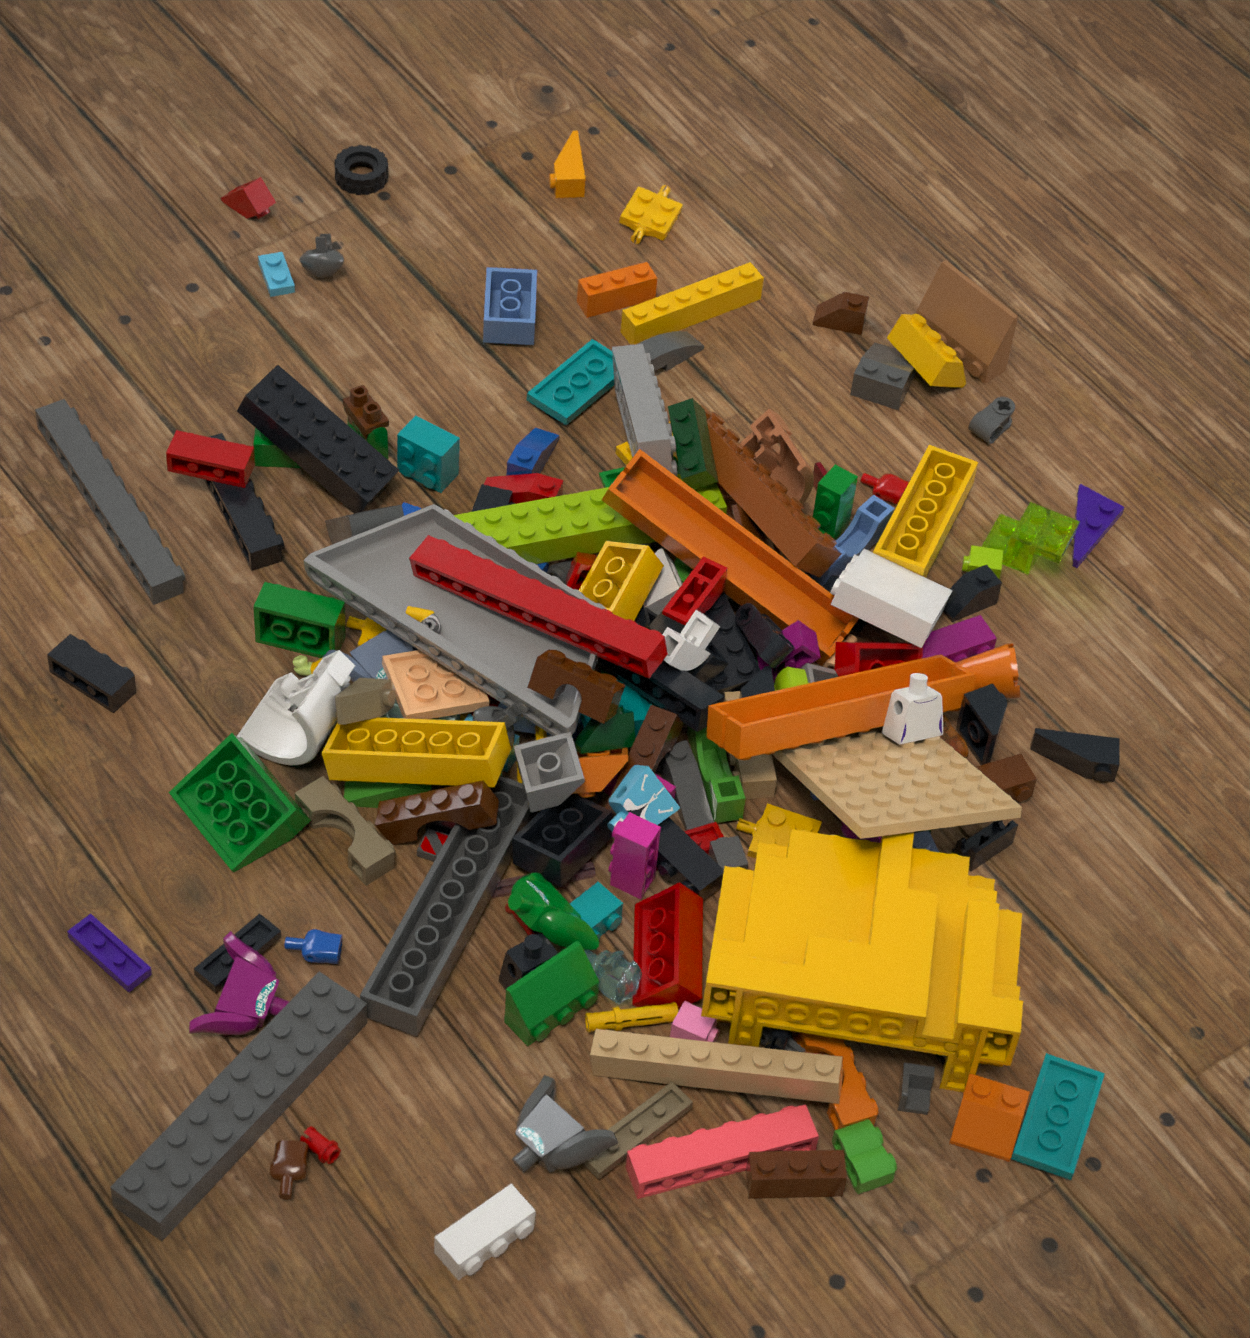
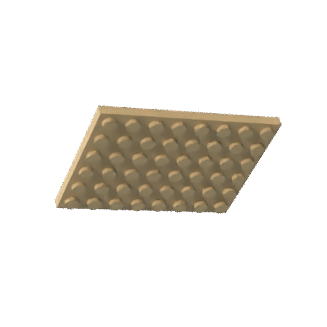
[772,727,1022,839]

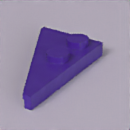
[1072,484,1124,568]

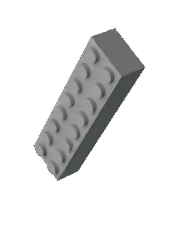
[612,344,677,476]

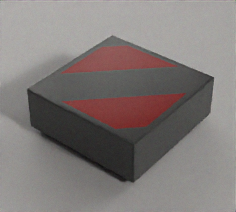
[417,828,449,862]

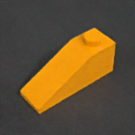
[549,131,585,198]

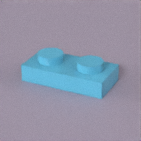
[258,252,295,297]

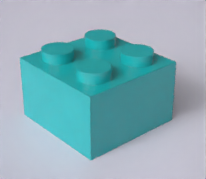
[397,415,460,493]

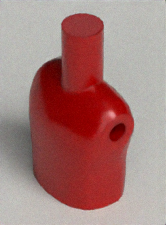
[860,473,909,505]

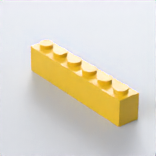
[620,262,764,345]

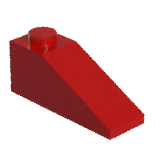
[483,473,563,504]
[662,556,728,625]

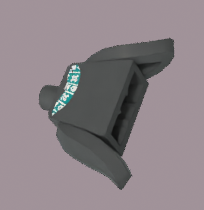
[512,1075,618,1173]

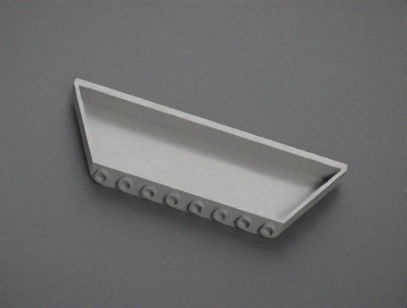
[304,504,606,736]

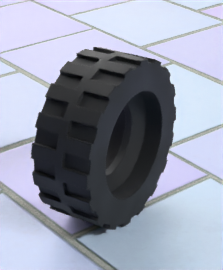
[334,145,388,195]

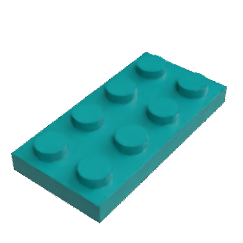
[527,339,614,425]
[1011,1053,1105,1180]

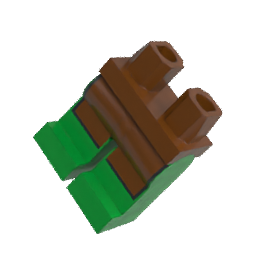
[342,385,389,459]

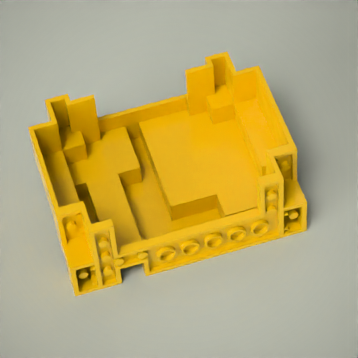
[701,829,1023,1092]

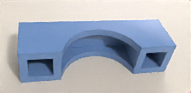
[805,495,895,586]

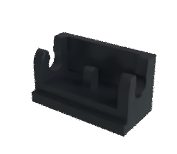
[951,820,1018,872]

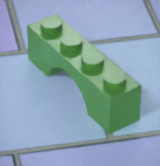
[687,726,746,823]

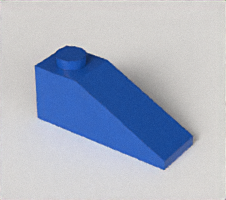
[506,428,560,476]

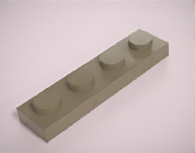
[583,1082,693,1179]

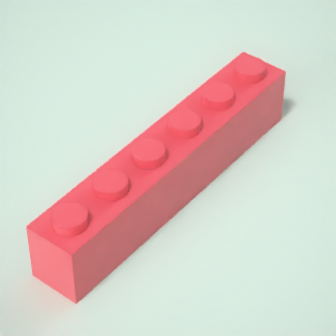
[625,1104,819,1199]

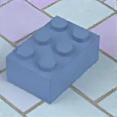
[483,267,537,345]

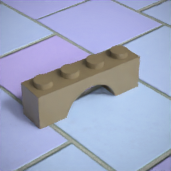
[295,776,395,886]

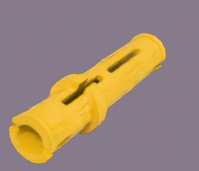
[585,1002,678,1033]

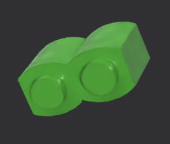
[832,1119,897,1194]

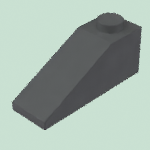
[659,740,714,830]

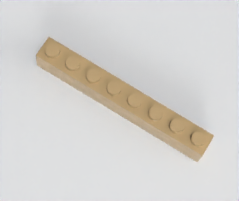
[590,1029,843,1104]

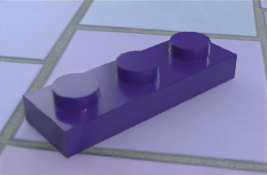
[67,914,152,993]

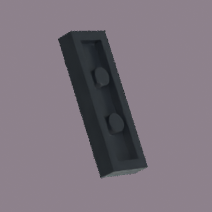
[194,913,281,993]

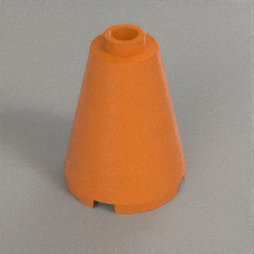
[955,643,1020,699]

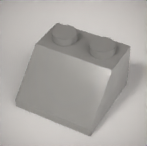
[514,732,585,812]

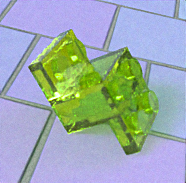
[981,502,1080,575]

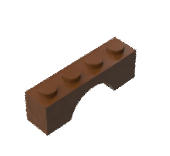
[605,705,684,819]
[375,780,499,845]

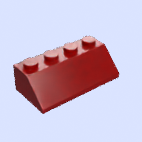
[632,882,703,1009]

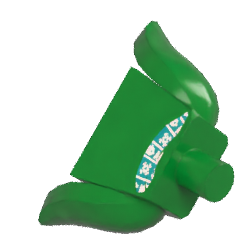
[508,873,599,950]

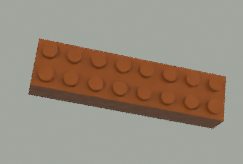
[670,405,841,578]

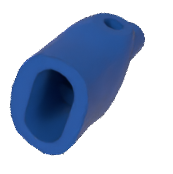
[284,929,343,964]

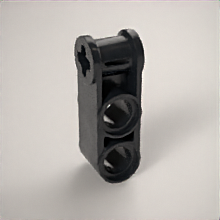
[735,603,795,669]

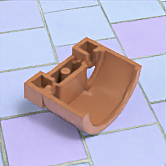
[716,409,814,520]

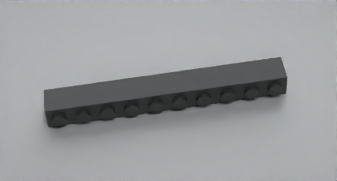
[35,399,185,605]

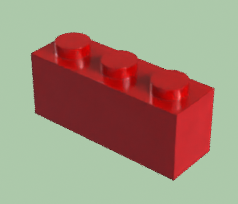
[166,430,255,488]

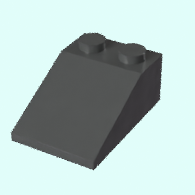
[850,342,917,410]

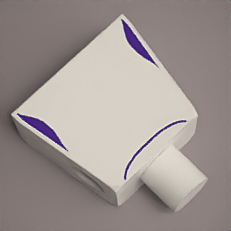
[882,673,943,745]

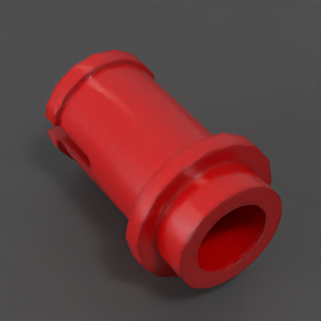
[300,1126,341,1164]

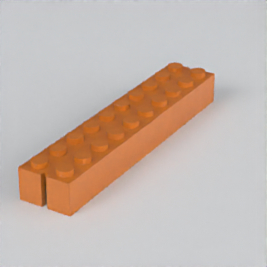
[602,449,859,666]
[707,654,976,760]

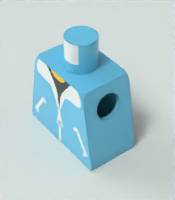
[607,765,680,832]

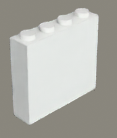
[830,549,952,648]

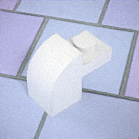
[662,610,720,671]

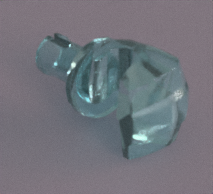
[584,950,642,1004]

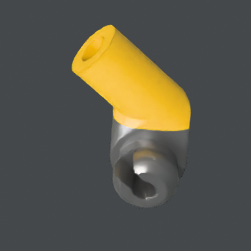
[406,606,441,633]

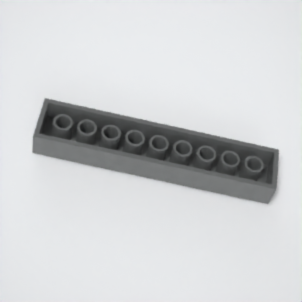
[360,776,537,1036]
[110,971,367,1241]

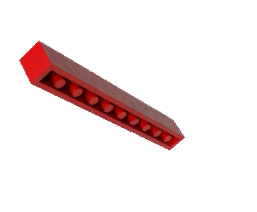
[409,535,668,678]

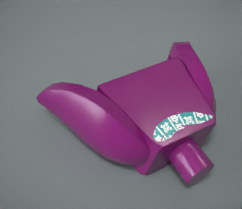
[189,931,290,1036]

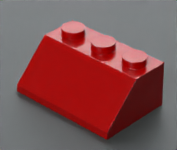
[835,642,923,677]

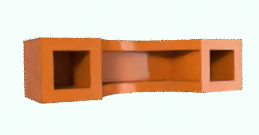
[791,1031,879,1130]

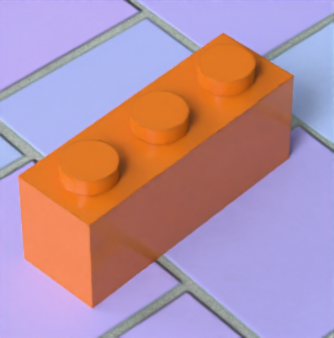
[577,262,657,318]

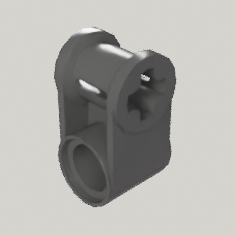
[968,397,1015,444]

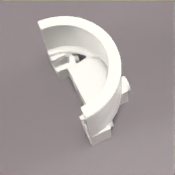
[237,650,355,765]

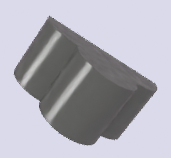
[325,504,404,545]

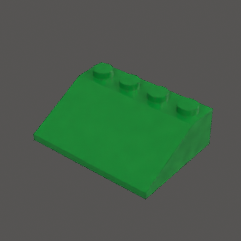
[168,733,311,872]

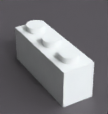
[434,1184,536,1280]

